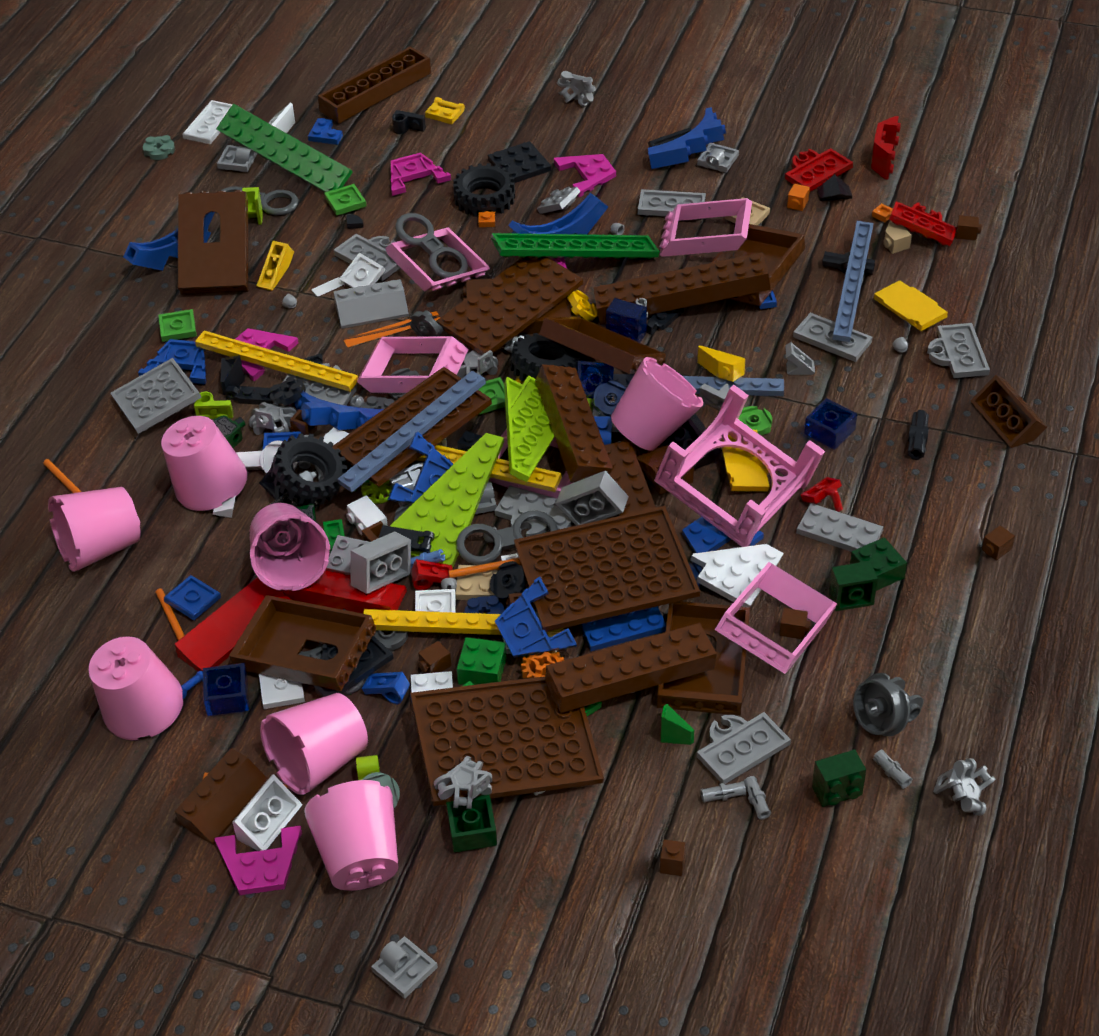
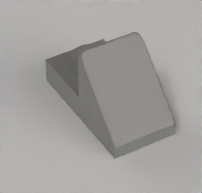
[785,342,815,375]
[699,383,729,411]

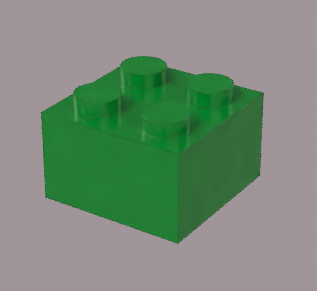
[457,637,507,685]

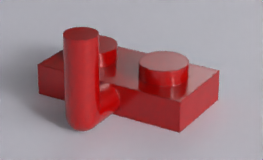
[801,477,843,511]

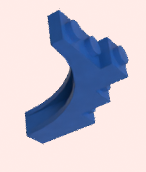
[648,107,726,169]
[508,193,608,234]
[123,212,215,271]
[294,391,384,430]

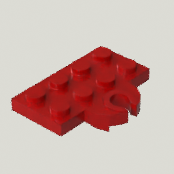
[785,148,853,192]
[888,201,957,246]

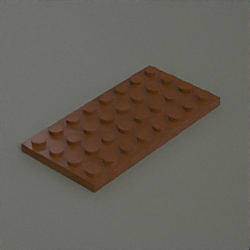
[436,256,583,355]
[332,367,492,487]

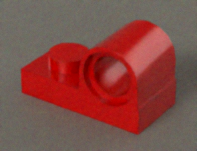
[411,559,455,590]

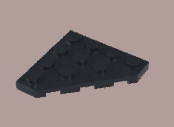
[315,609,394,697]

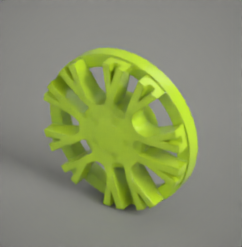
[361,480,392,503]

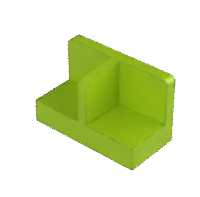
[242,187,263,225]

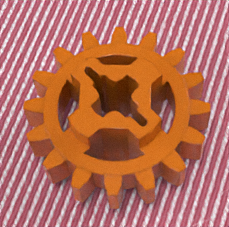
[521,651,564,678]

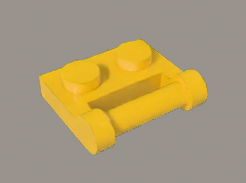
[425,97,465,124]

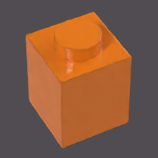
[787,184,810,211]

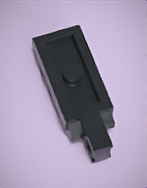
[646,308,684,335]
[225,386,273,405]

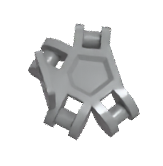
[557,71,596,107]
[457,350,498,378]
[249,402,296,435]
[433,756,492,809]
[933,758,996,816]

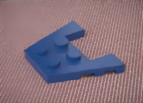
[138,339,206,384]
[388,432,453,503]
[682,517,764,553]
[495,576,577,658]

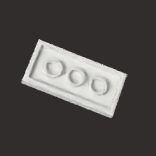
[182,100,232,144]

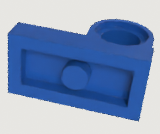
[594,416,612,445]
[362,672,410,704]

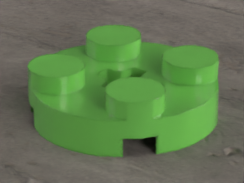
[738,406,772,436]

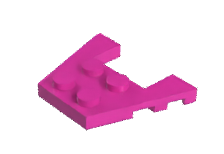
[391,153,451,196]
[554,154,616,197]
[229,328,299,381]
[215,826,302,895]

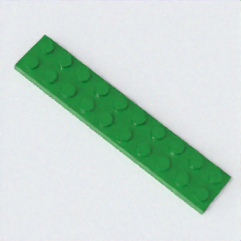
[216,103,353,192]
[491,233,660,259]

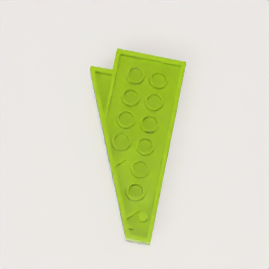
[504,375,555,482]
[390,433,504,568]

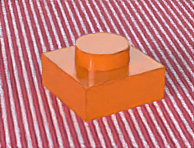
[872,203,893,223]
[479,211,495,227]

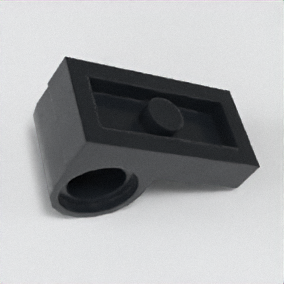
[392,110,426,134]

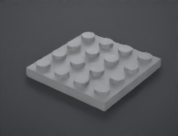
[111,358,202,434]

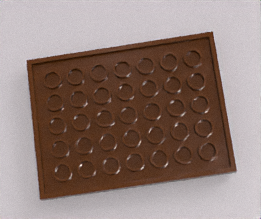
[514,506,700,632]
[410,676,604,806]

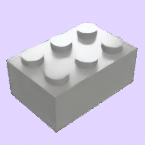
[556,471,629,526]
[351,532,411,594]

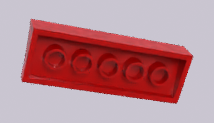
[281,570,407,614]
[175,577,292,676]

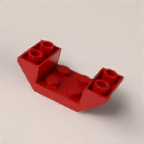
[871,116,901,180]

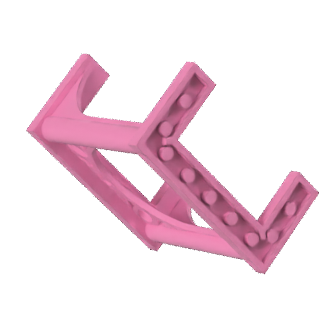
[654,385,825,547]

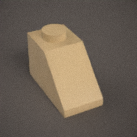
[884,220,912,254]

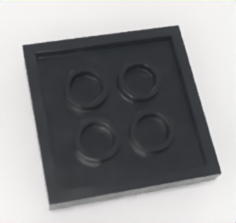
[488,141,551,183]

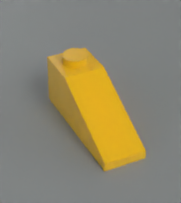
[257,241,294,291]
[697,345,745,382]

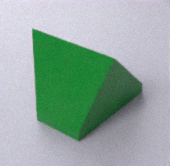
[661,704,694,745]

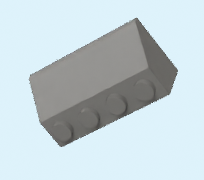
[333,279,409,329]

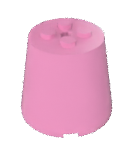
[611,357,703,451]
[161,416,247,511]
[48,487,140,572]
[250,503,330,591]
[89,637,183,740]
[260,693,368,795]
[304,780,398,891]

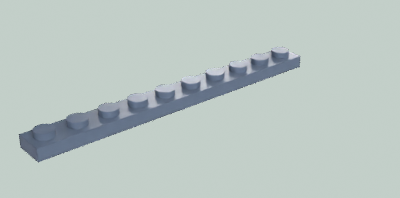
[832,221,874,342]
[338,371,486,492]
[604,374,784,396]

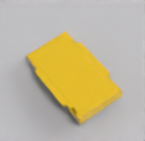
[874,280,948,331]
[721,430,770,491]

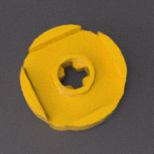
[567,290,598,322]

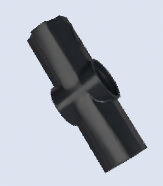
[822,251,875,275]
[908,410,929,460]

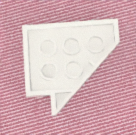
[690,544,784,607]

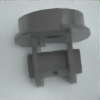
[853,673,924,736]

